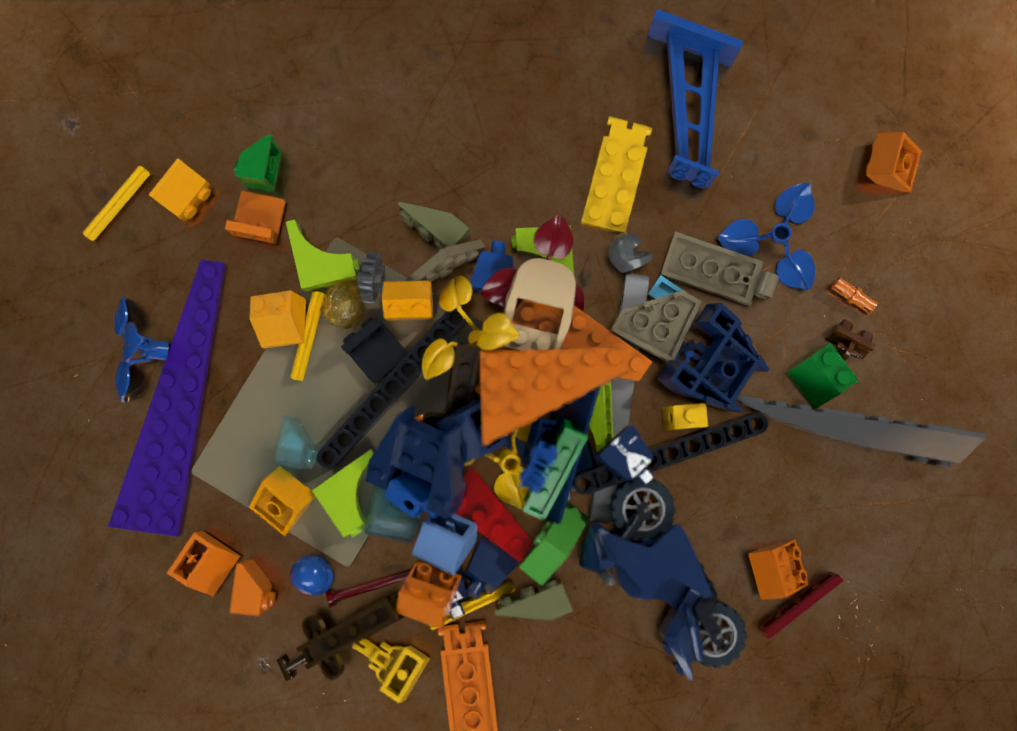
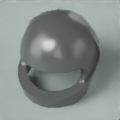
[608,232,653,273]

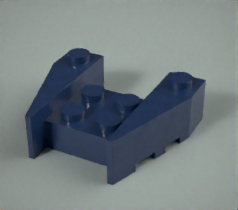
[657,303,769,413]
[365,405,466,519]

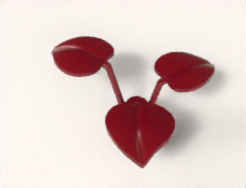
[481,214,584,311]

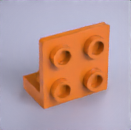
[225,191,286,244]

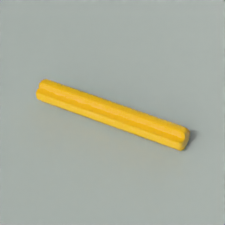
[83,166,150,241]
[290,291,325,381]
[429,580,515,630]

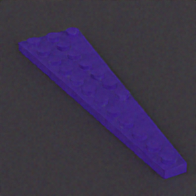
[108,259,226,537]

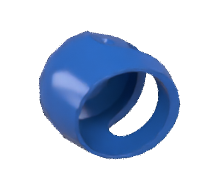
[290,555,333,596]

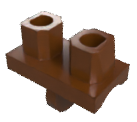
[826,319,876,360]

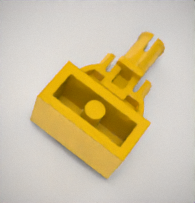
[352,639,430,703]

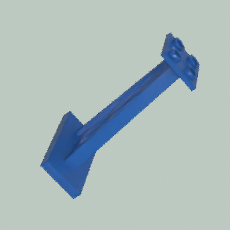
[648,9,743,188]

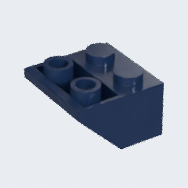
[436,399,507,463]

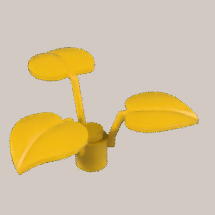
[422,276,520,380]
[464,416,542,510]

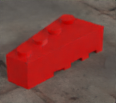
[455,466,534,562]

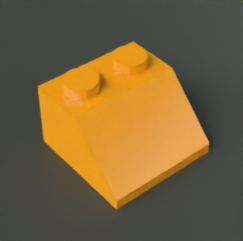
[149,158,213,222]
[382,281,434,321]
[249,290,306,349]
[249,465,315,536]

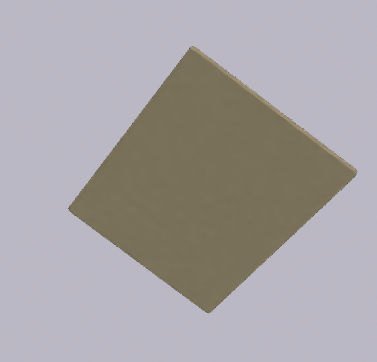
[192,238,484,566]

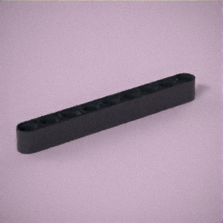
[317,308,466,468]
[571,413,769,495]

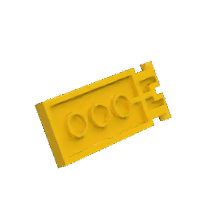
[581,116,653,234]

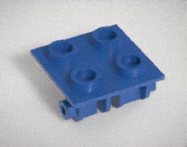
[520,441,558,494]

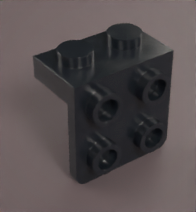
[341,316,408,383]

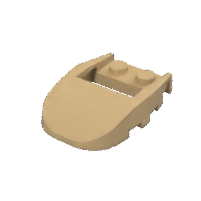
[502,258,576,350]

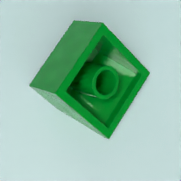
[234,135,282,193]
[786,343,859,409]

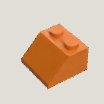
[866,132,922,193]
[230,559,276,616]

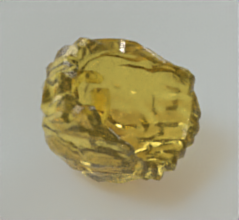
[320,282,365,329]

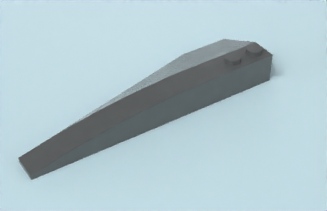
[734,395,986,467]

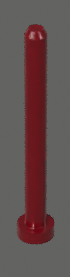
[326,568,412,607]

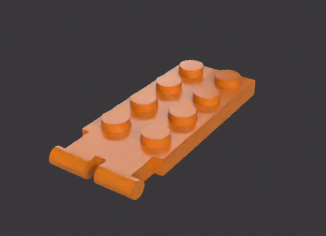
[438,621,498,731]

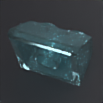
[274,416,318,469]
[365,486,420,543]

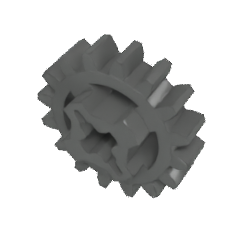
[357,252,386,303]

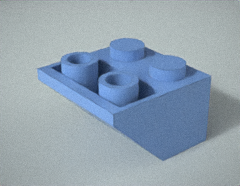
[412,514,478,576]

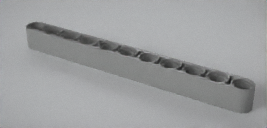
[589,273,649,525]

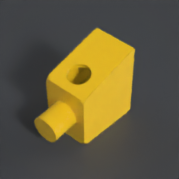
[661,403,708,431]

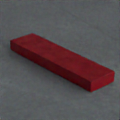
[758,572,843,639]

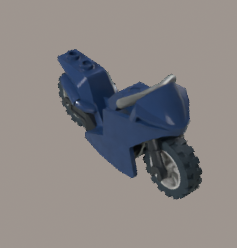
[579,478,747,681]

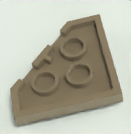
[405,239,485,282]
[610,290,702,362]

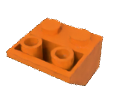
[167,531,241,597]
[748,539,808,600]
[396,560,461,629]

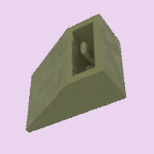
[397,202,471,251]
[494,577,573,621]

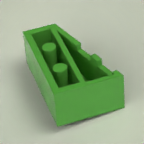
[519,501,590,585]

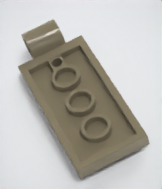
[659,231,779,306]

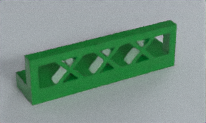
[522,419,588,521]

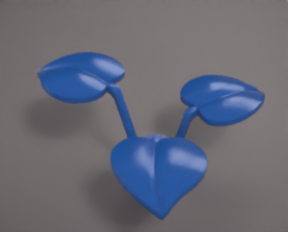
[718,183,815,290]
[114,296,168,402]

